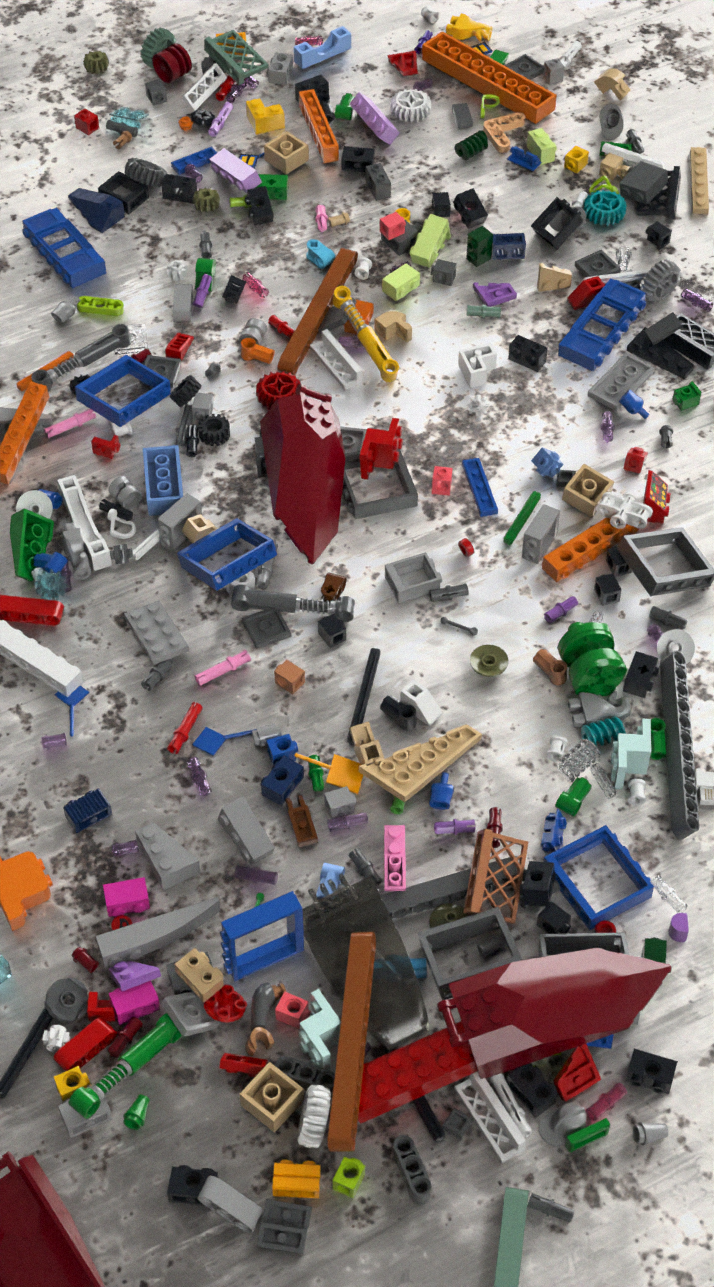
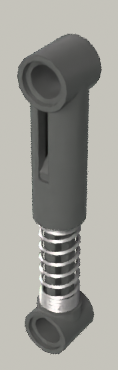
[31,324,131,392]
[231,585,355,622]

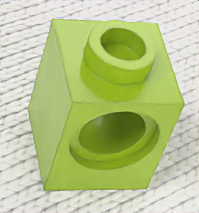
[332,1156,365,1199]

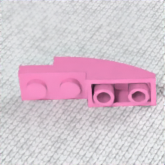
[384,825,406,891]

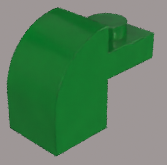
[195,258,216,292]

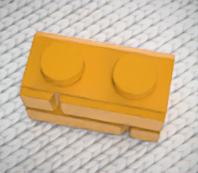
[272,1160,321,1199]

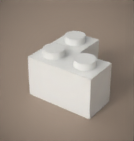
[458,343,497,388]

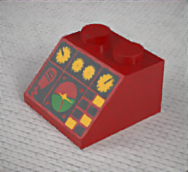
[643,470,671,524]

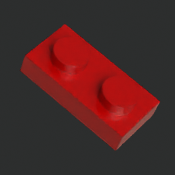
[219,1053,268,1077]

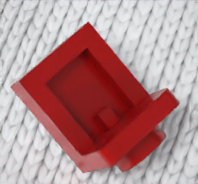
[91,435,121,459]
[623,447,648,474]

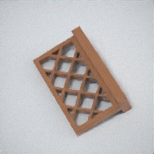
[463,829,529,924]

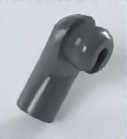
[205,363,221,378]

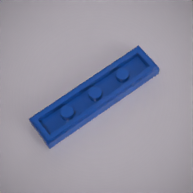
[462,458,498,517]

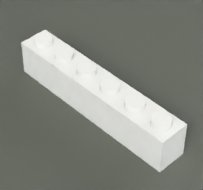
[0,620,83,697]

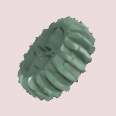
[140,28,177,68]

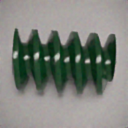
[454,130,488,160]

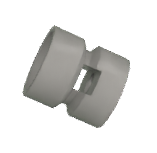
[239,318,267,345]
[108,476,142,510]

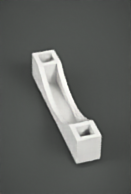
[57,475,112,571]

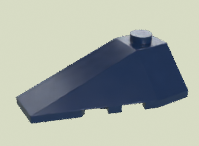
[68,188,125,233]

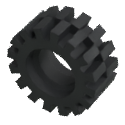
[170,375,202,407]
[198,414,230,446]

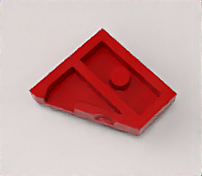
[388,51,418,76]
[553,1044,602,1102]

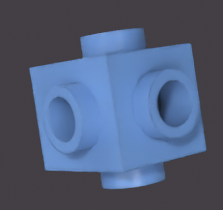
[531,447,564,478]

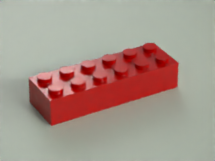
[358,1021,478,1124]

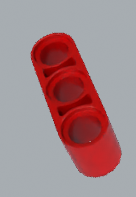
[53,1017,117,1072]

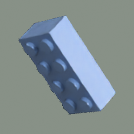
[143,445,183,516]

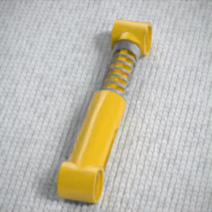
[333,286,399,382]

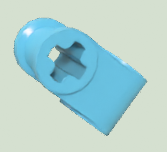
[306,239,336,269]

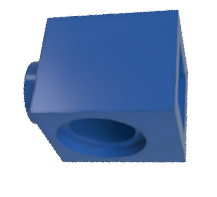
[266,734,298,765]

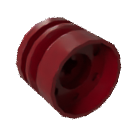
[152,43,192,84]

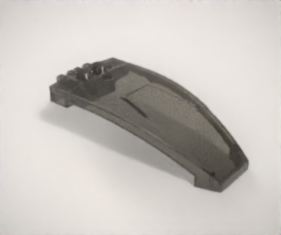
[303,873,430,1051]

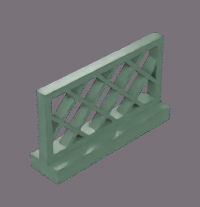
[204,30,269,85]

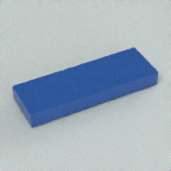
[171,146,217,175]

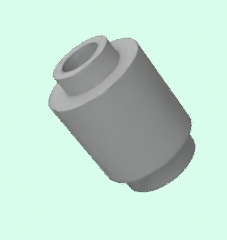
[252,723,282,747]

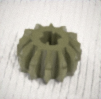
[83,50,109,74]
[193,187,220,213]

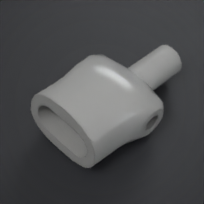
[51,296,81,324]

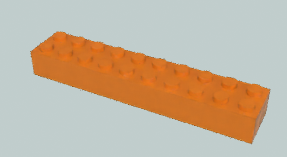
[422,31,557,124]

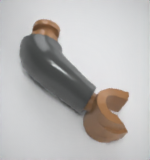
[245,982,286,1056]

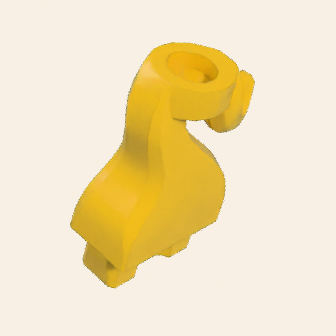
[446,13,493,41]

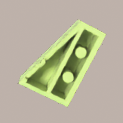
[410,214,451,268]

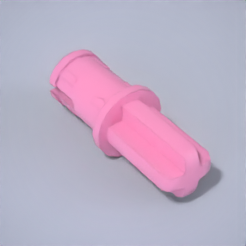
[315,205,328,232]

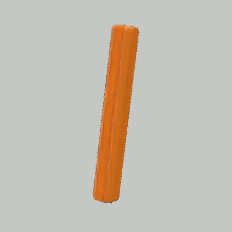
[16,351,74,391]

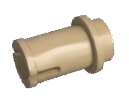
[328,212,350,228]

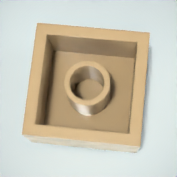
[264,131,309,174]
[562,464,614,518]
[240,1062,304,1133]

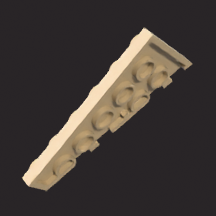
[358,724,482,802]

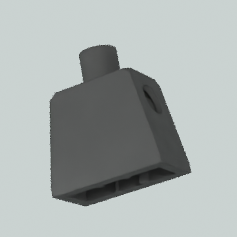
[381,220,422,256]

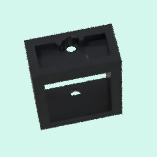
[98,171,149,215]
[531,197,583,250]

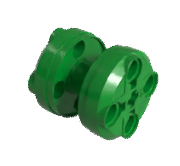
[557,622,627,696]

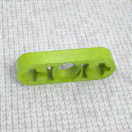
[76,296,124,316]

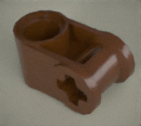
[321,572,347,602]

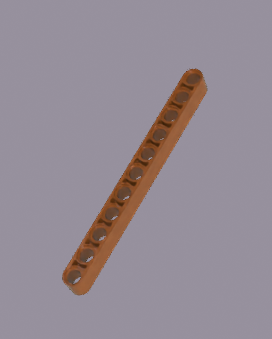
[277,248,358,375]
[328,932,376,1152]

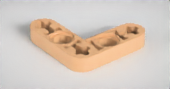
[483,112,525,153]

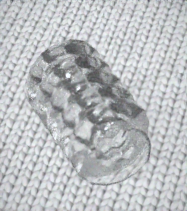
[557,739,600,782]

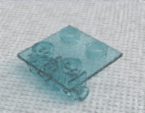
[109,107,149,129]

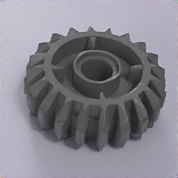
[124,158,167,187]

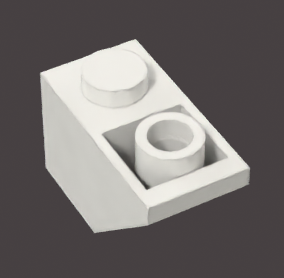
[400,679,442,726]

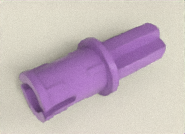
[192,274,212,308]
[544,596,578,624]
[434,819,476,835]

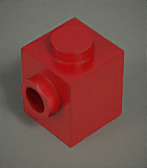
[74,108,99,136]

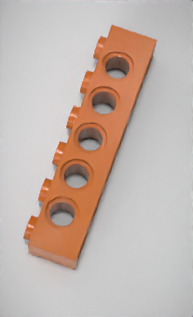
[299,89,339,163]
[0,381,49,485]
[542,517,640,582]

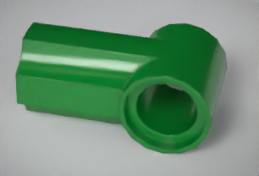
[335,93,354,120]
[650,718,666,760]
[555,777,592,817]

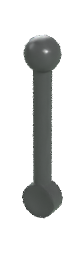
[440,617,478,635]

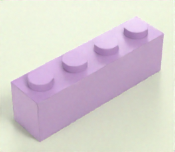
[350,92,400,145]
[209,148,262,193]

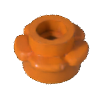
[178,116,194,131]

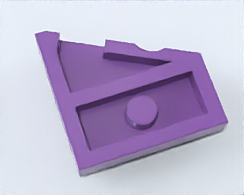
[473,282,517,307]
[109,961,161,991]

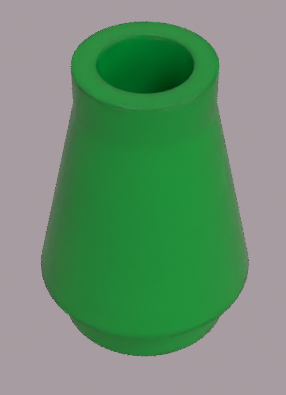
[123,1094,150,1130]

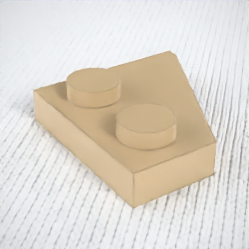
[537,263,572,292]

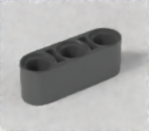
[275,1056,335,1098]
[393,1135,432,1205]

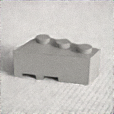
[217,796,275,865]
[135,822,201,890]

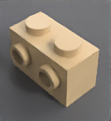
[175,948,224,1003]

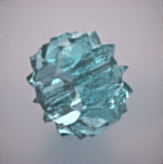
[34,569,67,601]

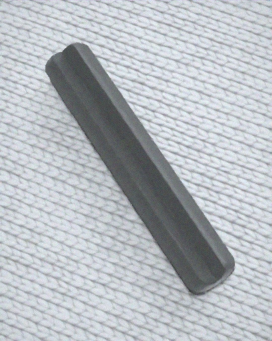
[176,404,193,447]

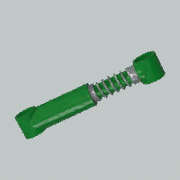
[68,1013,182,1119]

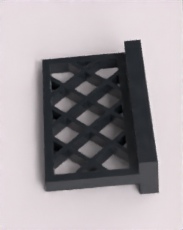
[636,166,681,220]
[663,313,714,370]

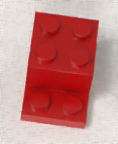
[360,418,403,480]

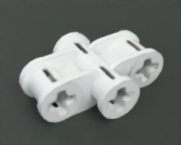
[596,492,653,529]

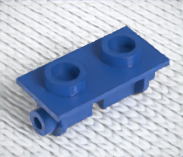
[507,146,542,171]
[541,809,567,851]

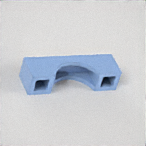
[293,26,351,69]

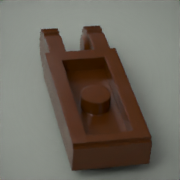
[285,795,318,848]

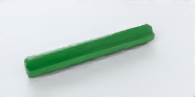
[503,491,541,545]

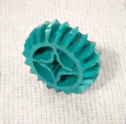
[584,190,627,226]

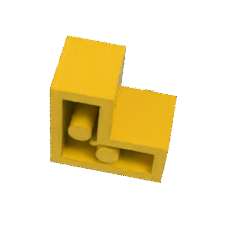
[246,98,285,135]

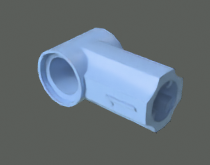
[315,862,345,906]

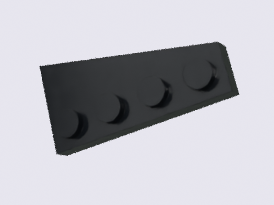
[626,327,694,380]

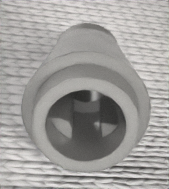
[633,1122,669,1145]

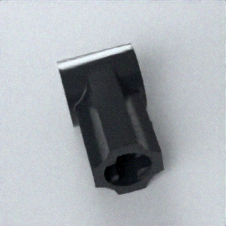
[317,93,335,124]
[380,695,417,731]

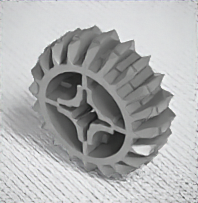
[640,259,681,303]

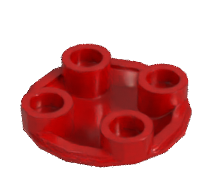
[203,985,247,1022]

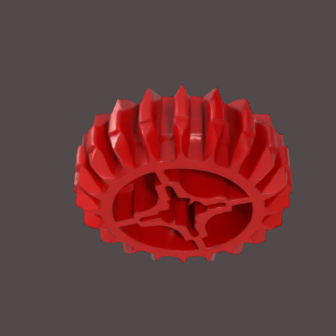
[256,371,301,410]

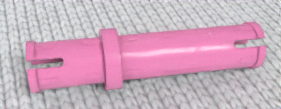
[44,409,96,439]
[194,650,251,687]

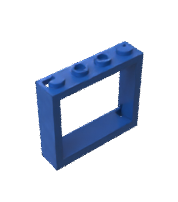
[75,355,171,427]
[177,518,277,591]
[544,825,654,931]
[219,891,304,981]

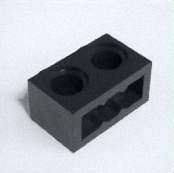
[508,335,548,372]
[507,1063,558,1118]

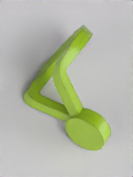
[480,94,500,118]
[589,176,619,194]

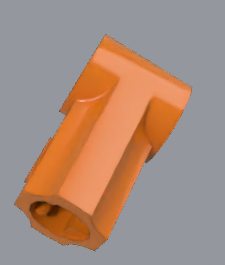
[241,338,275,364]

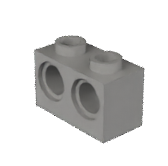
[266,52,293,85]

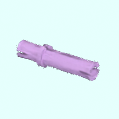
[208,102,233,137]

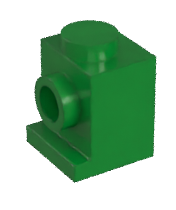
[672,381,702,411]

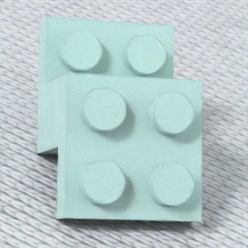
[611,718,651,790]
[298,989,341,1071]

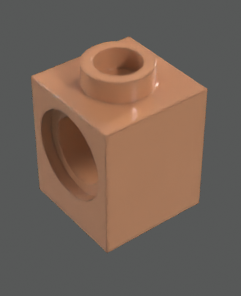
[274,660,305,694]

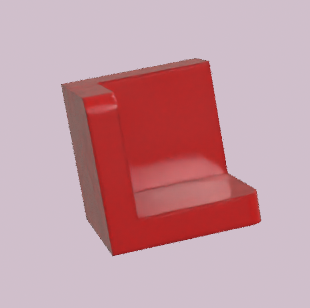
[87,992,116,1022]

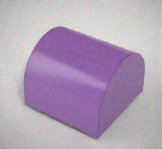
[668,913,689,942]

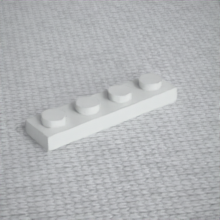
[602,143,665,168]

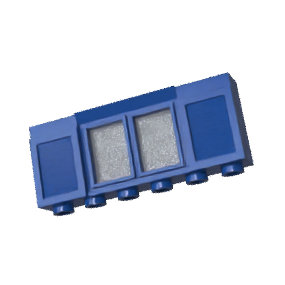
[22,207,107,289]
[558,278,647,372]

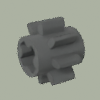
[110,544,133,564]

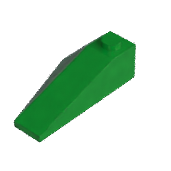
[10,508,54,582]

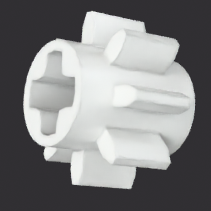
[167,260,187,281]
[467,395,490,417]
[42,1025,71,1053]

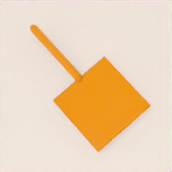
[294,753,363,794]

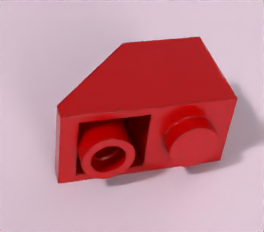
[567,276,605,310]

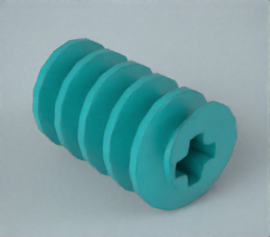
[581,716,626,749]

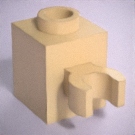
[599,153,630,181]

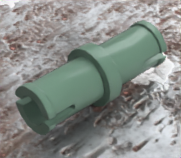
[466,305,501,318]

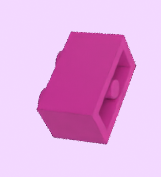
[103,877,150,917]
[109,981,160,1025]

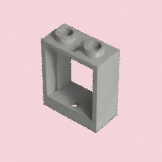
[157,493,202,552]
[522,504,560,564]
[385,552,442,604]

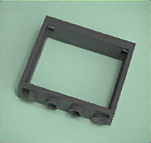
[343,449,418,519]
[617,527,714,597]
[418,907,522,1000]
[539,932,630,957]

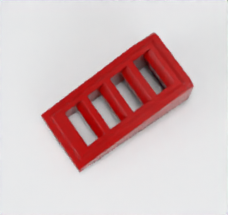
[165,333,194,361]

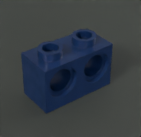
[492,233,526,260]

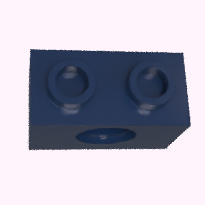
[260,756,304,806]

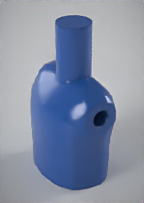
[619,389,650,419]
[429,772,454,810]

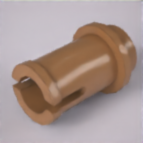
[113,131,132,149]

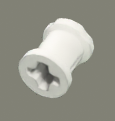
[421,5,440,23]
[354,258,372,280]
[547,736,568,762]
[628,779,646,806]

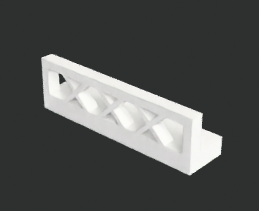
[182,63,227,115]
[310,329,363,390]
[454,1071,526,1163]

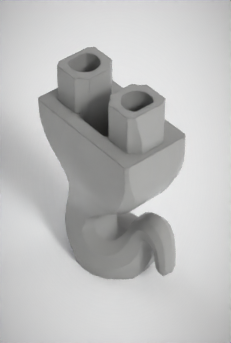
[62,522,91,580]
[568,691,631,727]

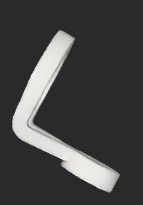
[107,509,136,539]

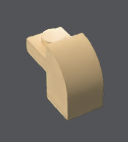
[594,68,631,100]
[375,311,412,342]
[182,514,217,543]
[349,721,384,765]

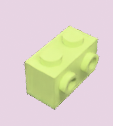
[527,128,557,165]
[382,264,420,301]

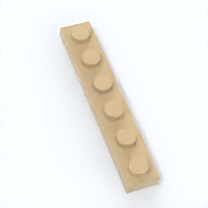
[690,147,709,214]

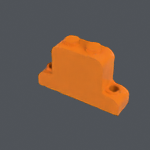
[0,851,53,931]

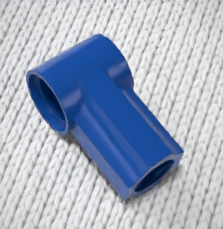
[34,552,68,577]

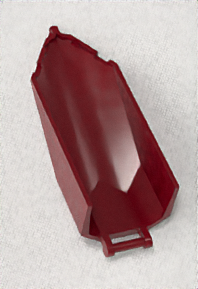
[260,384,346,565]
[437,948,672,1079]
[0,1151,105,1287]

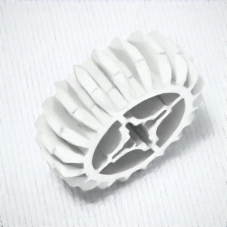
[390,88,432,123]
[297,1085,331,1148]

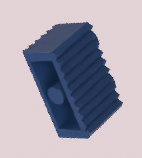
[63,788,113,833]

